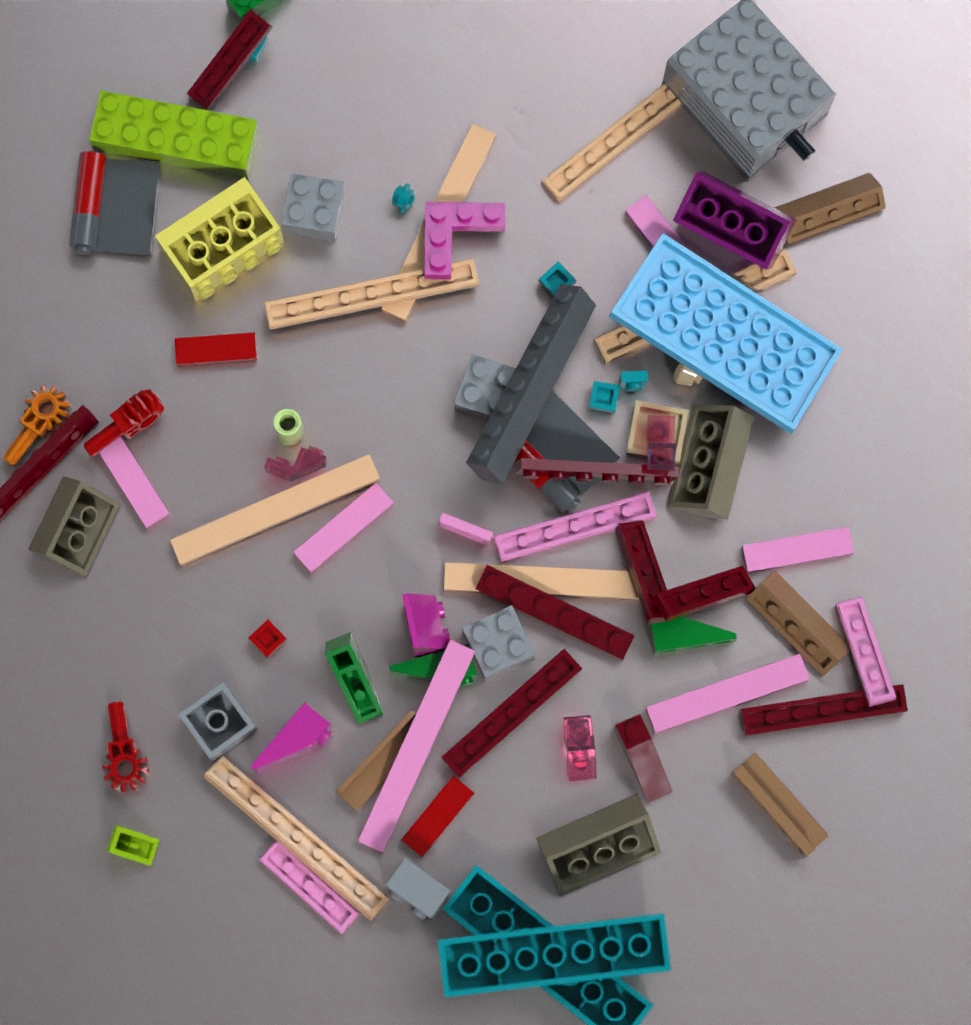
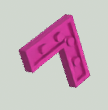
[424,202,505,279]

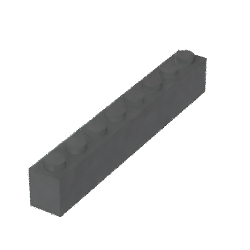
[466,284,596,484]

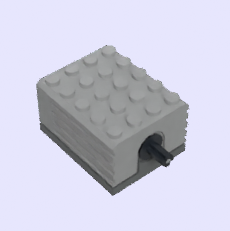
[662,0,836,181]

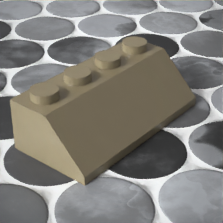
[668,404,754,519]
[536,794,661,896]

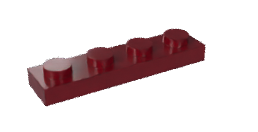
[186,9,273,111]
[616,521,673,624]
[653,565,756,622]

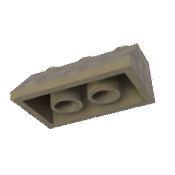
[28,476,121,577]

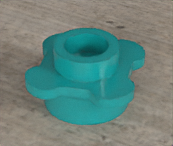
[392,183,415,213]

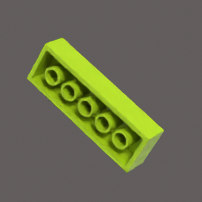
[89,90,259,179]

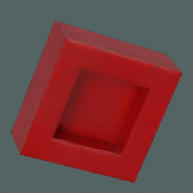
[248,619,287,659]

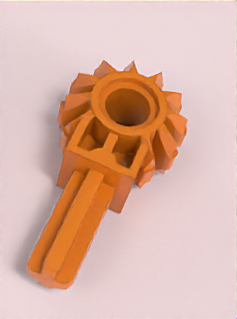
[3,385,71,466]

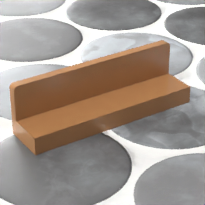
[774,173,886,244]
[746,571,850,676]
[336,710,416,811]
[731,753,828,857]

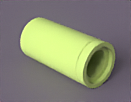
[274,409,304,446]

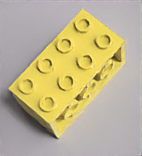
[155,177,284,301]

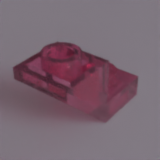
[646,415,676,471]
[264,446,328,482]
[563,715,596,781]

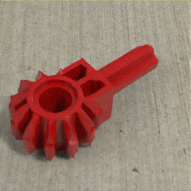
[83,389,164,457]
[102,701,150,793]

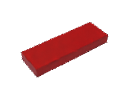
[175,332,257,366]
[401,775,475,857]

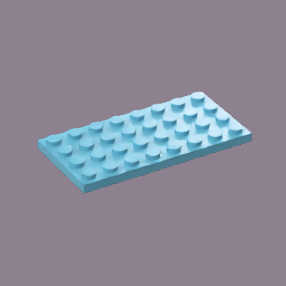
[609,233,843,434]

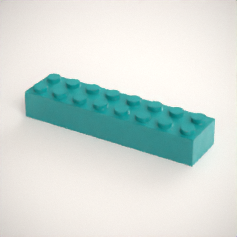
[442,865,654,1025]
[438,913,672,998]

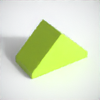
[106,825,160,866]

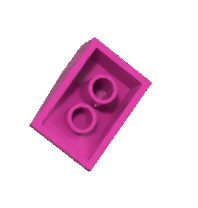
[402,593,450,658]
[250,702,333,774]

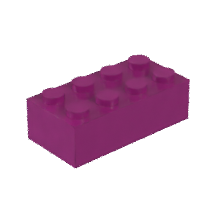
[673,171,797,270]

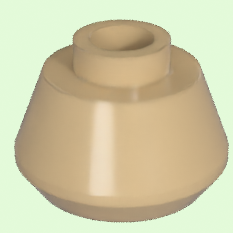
[673,363,703,386]

